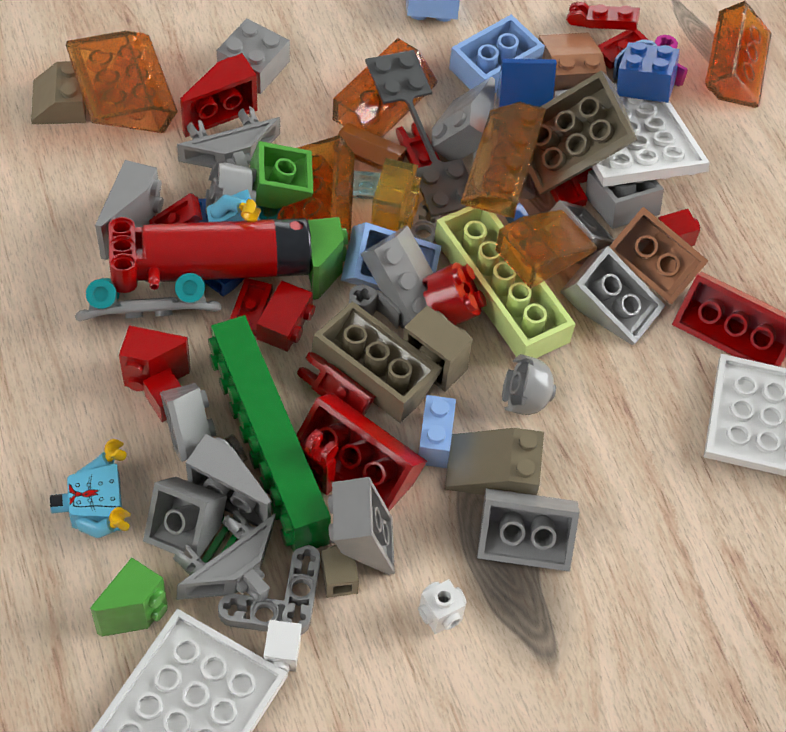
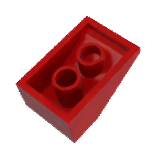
[180,53,258,138]

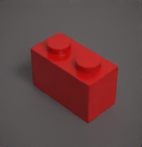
[256,280,316,352]

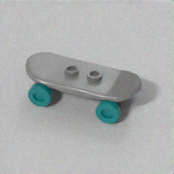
[75,273,222,321]

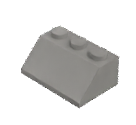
[360,225,433,328]
[477,488,580,571]

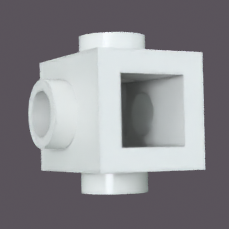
[418,579,467,634]

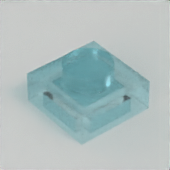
[352,171,381,200]

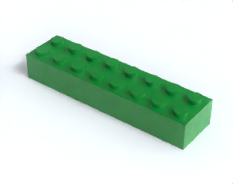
[208,315,331,553]

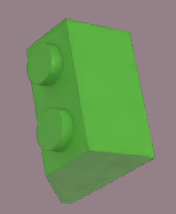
[250,141,313,209]
[308,217,348,300]
[90,557,168,637]

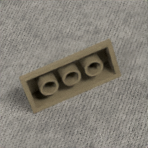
[312,301,442,423]

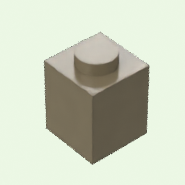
[321,545,359,598]

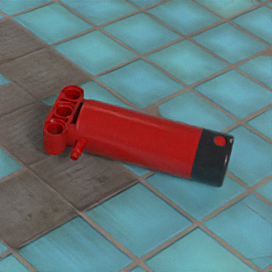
[108,217,312,293]

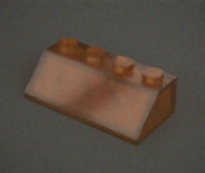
[705,0,772,108]
[332,38,438,137]
[460,102,546,219]

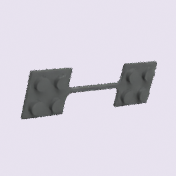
[365,50,480,217]

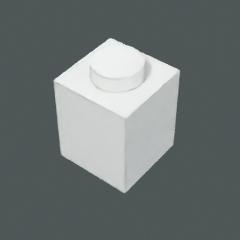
[263,620,302,672]

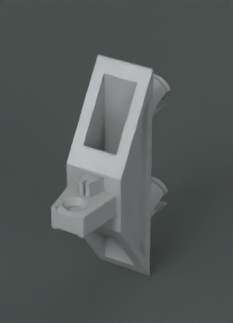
[177,107,280,168]
[173,510,276,603]

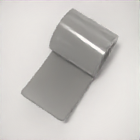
[349,284,401,329]

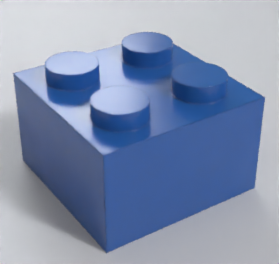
[617,42,680,103]

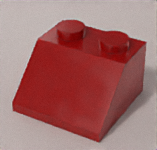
[119,325,191,392]

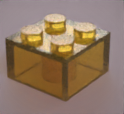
[371,158,422,231]

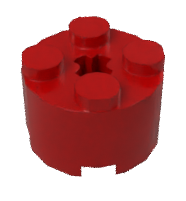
[422,262,487,326]

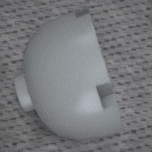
[502,354,556,415]

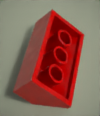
[672,272,786,367]
[296,393,427,511]

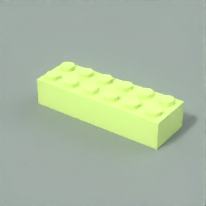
[434,199,575,358]

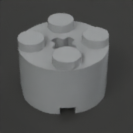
[205,162,256,214]

